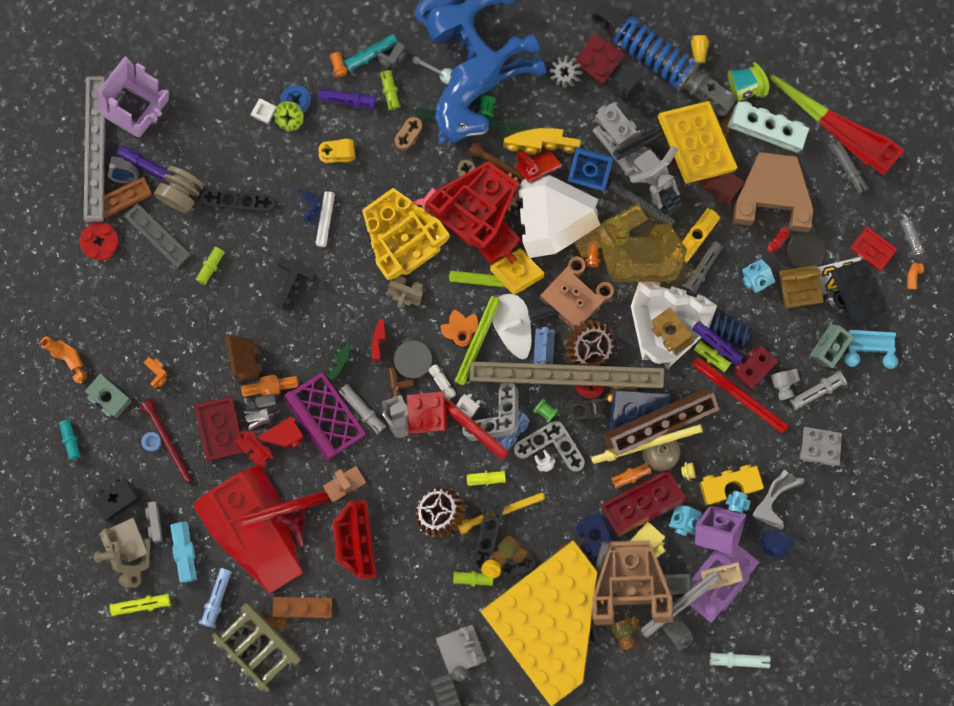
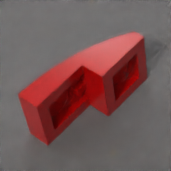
[372,319,386,362]

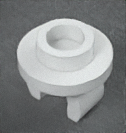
[535,450,555,472]

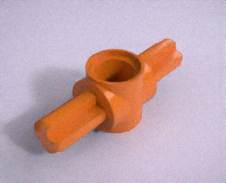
[241,375,298,397]

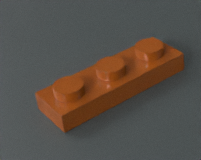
[104,177,152,219]
[273,597,332,618]

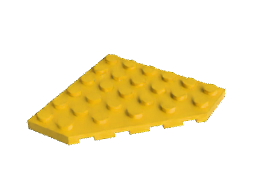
[481,541,598,706]

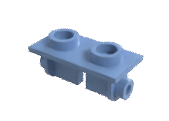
[534,327,555,365]
[495,411,530,451]

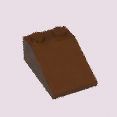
[225,336,263,383]

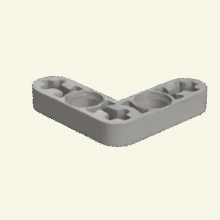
[462,383,518,441]
[514,421,584,472]

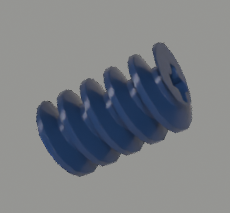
[712,311,755,347]

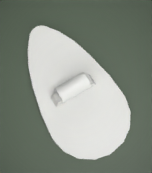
[492,294,531,360]

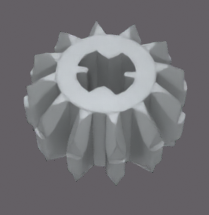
[550,56,582,88]

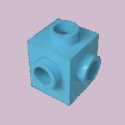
[742,259,775,293]
[669,505,702,536]

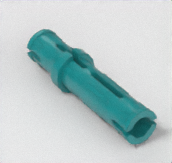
[344,34,398,72]

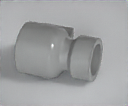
[771,369,800,401]

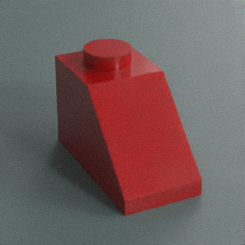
[258,417,304,449]

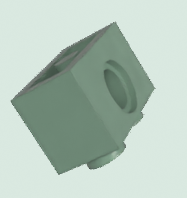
[810,324,854,368]
[85,374,132,419]

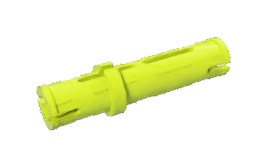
[110,594,170,616]

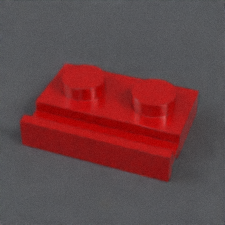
[850,227,897,272]

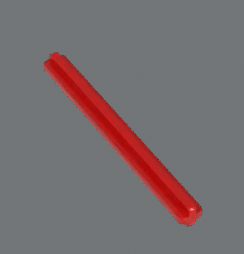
[692,357,788,433]

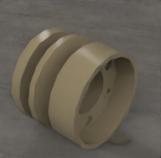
[154,166,204,214]

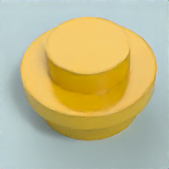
[481,560,501,578]

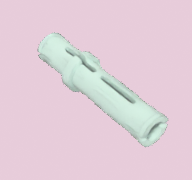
[710,652,770,669]

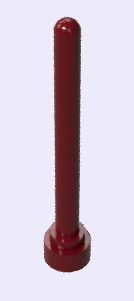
[139,398,192,483]

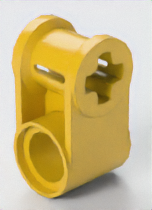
[319,139,356,163]

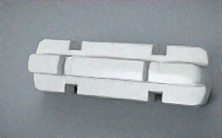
[429,365,456,400]

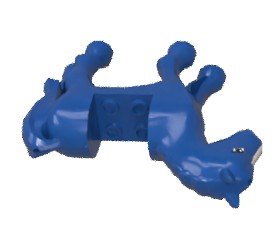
[414,0,547,144]

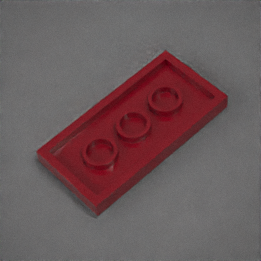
[600,470,687,537]

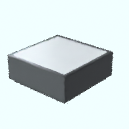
[255,394,277,408]

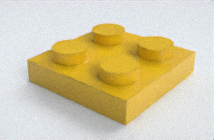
[490,248,544,295]

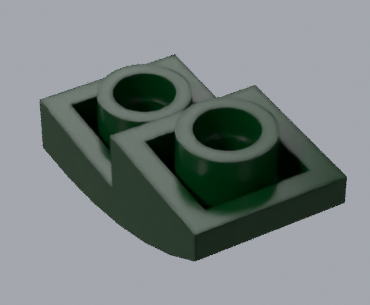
[327,343,352,384]

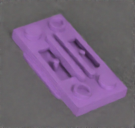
[683,545,759,623]

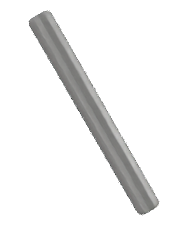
[641,571,721,637]

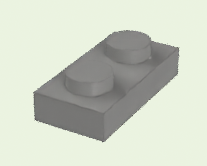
[145,501,163,543]

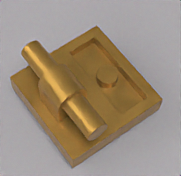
[778,265,824,309]

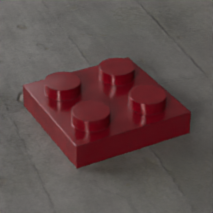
[574,33,625,85]

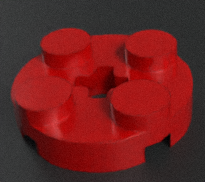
[80,222,119,261]

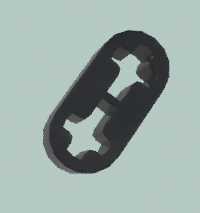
[500,554,535,578]

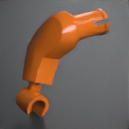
[40,336,87,383]

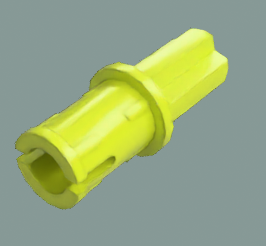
[467,471,505,486]

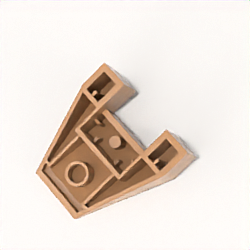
[733,152,813,233]
[592,541,673,625]

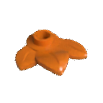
[441,310,478,347]

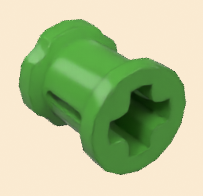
[533,398,559,423]

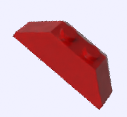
[332,500,376,579]

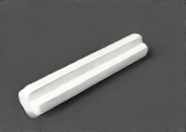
[316,191,335,247]

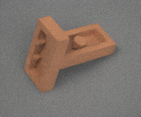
[323,466,366,503]

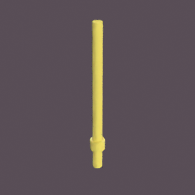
[592,424,703,464]

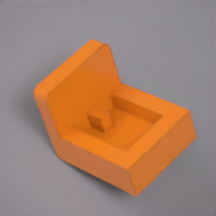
[144,357,168,389]

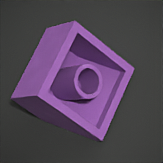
[695,505,746,555]

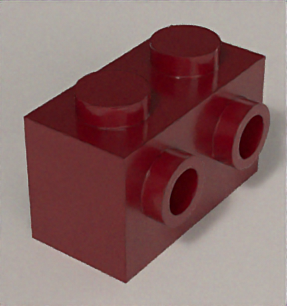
[733,346,778,392]

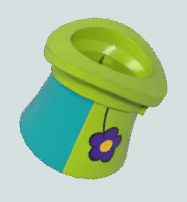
[728,62,769,103]

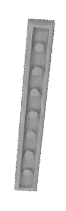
[84,76,106,222]

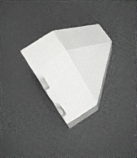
[519,175,601,258]
[631,280,717,368]

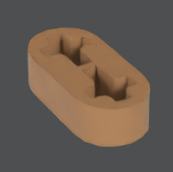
[395,117,422,151]

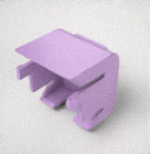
[97,56,169,137]

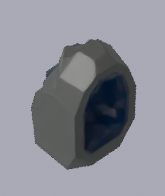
[108,156,139,183]

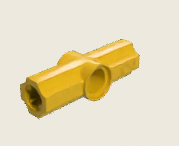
[674,208,721,263]

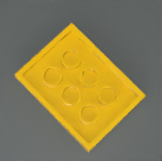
[658,101,737,184]

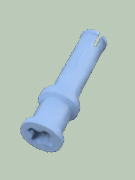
[199,568,232,629]

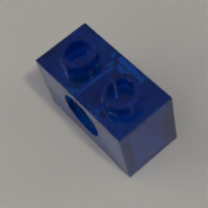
[576,512,613,558]
[758,528,794,561]

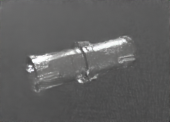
[899,217,925,256]

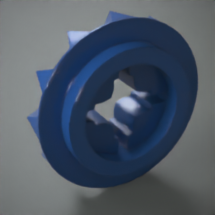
[280,85,311,112]

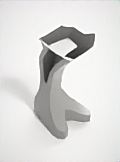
[382,395,409,438]
[752,469,804,530]

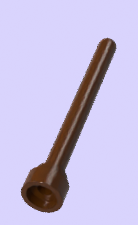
[468,141,525,181]

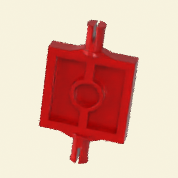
[476,220,521,265]

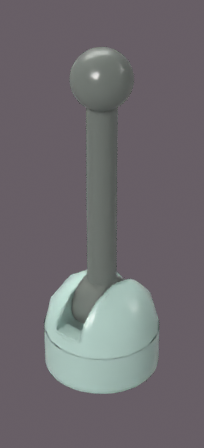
[413,56,452,85]

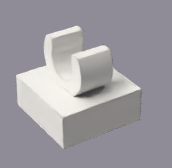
[456,394,480,418]

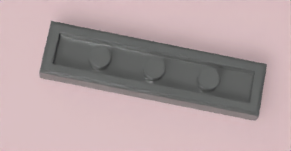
[124,203,191,268]

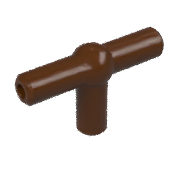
[388,367,414,398]

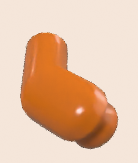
[907,262,924,289]

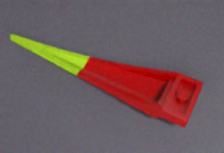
[770,75,905,175]

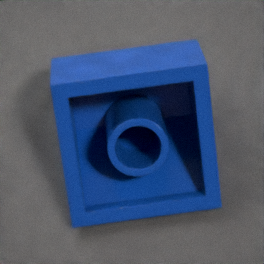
[568,147,614,191]

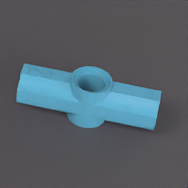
[171,522,197,583]

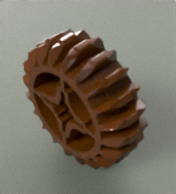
[564,320,616,366]
[414,486,466,539]

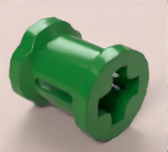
[477,96,496,119]

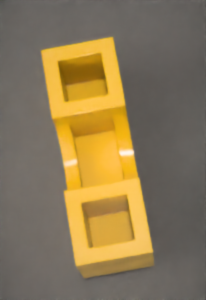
[699,464,764,506]

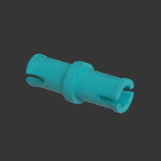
[58,420,81,460]

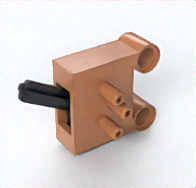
[528,256,614,331]

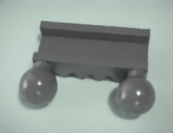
[431,666,479,706]

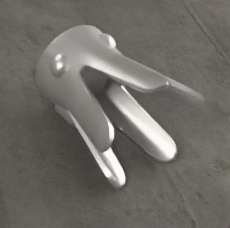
[244,409,274,431]

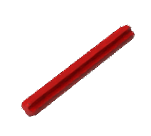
[446,397,509,460]
[239,491,329,526]

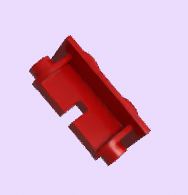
[235,430,274,468]

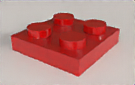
[407,392,447,434]

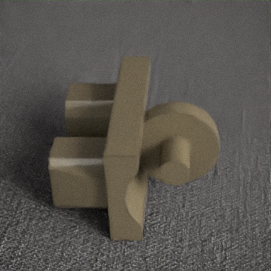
[387,276,423,309]

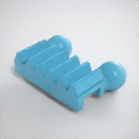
[845,330,898,369]

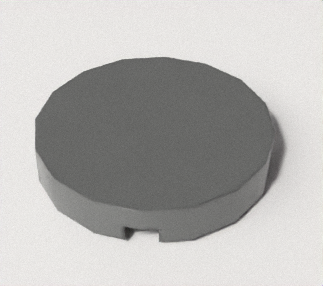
[394,340,432,379]

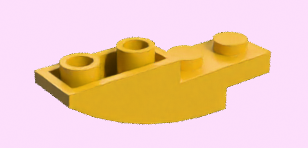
[503,128,581,155]

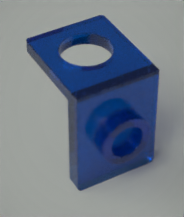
[297,188,321,224]

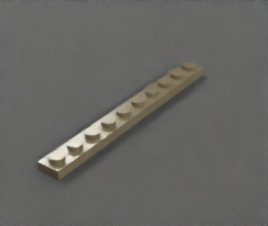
[470,362,664,389]

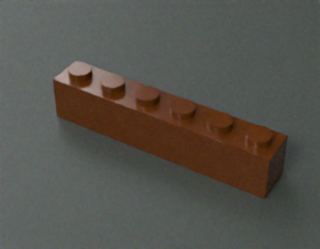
[603,389,720,456]

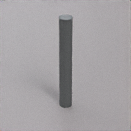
[595,541,610,590]

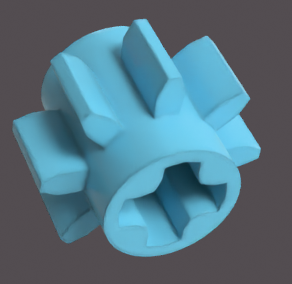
[725,491,751,513]

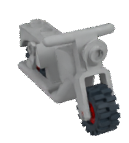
[593,102,683,215]

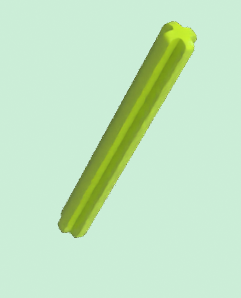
[455,296,500,385]

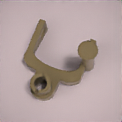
[94,539,150,588]

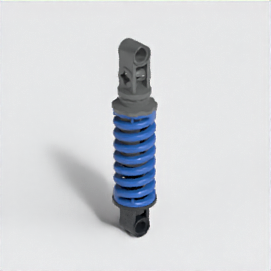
[592,2,736,116]

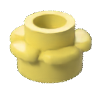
[681,462,696,481]

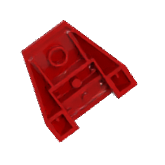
[425,161,518,248]

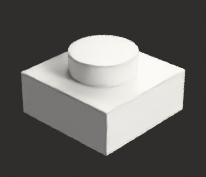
[251,98,276,124]

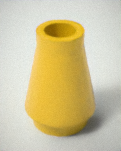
[691,35,709,63]

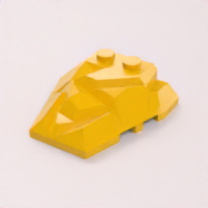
[362,188,450,280]

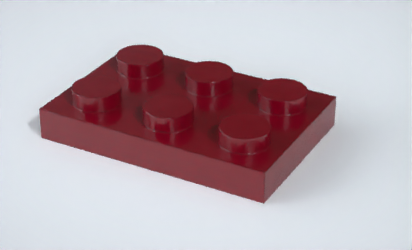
[194,396,244,462]

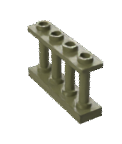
[212,601,302,692]

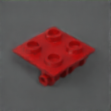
[515,149,562,182]

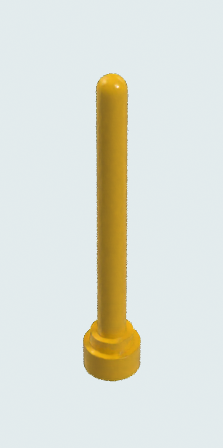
[457,493,545,535]

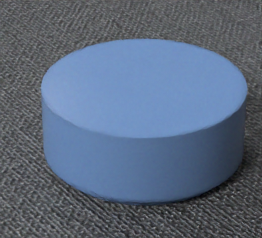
[142,432,162,452]

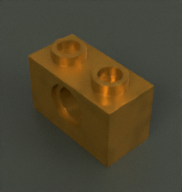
[651,307,694,355]

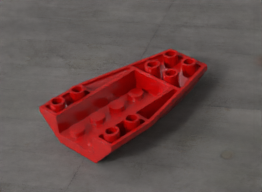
[193,465,303,594]

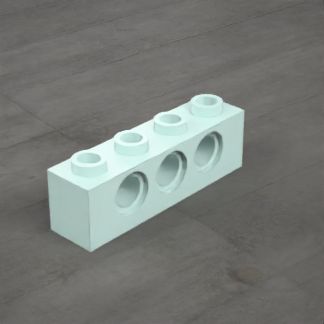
[728,101,809,153]

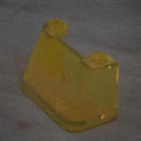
[598,224,687,282]

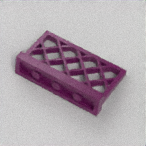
[283,372,366,462]

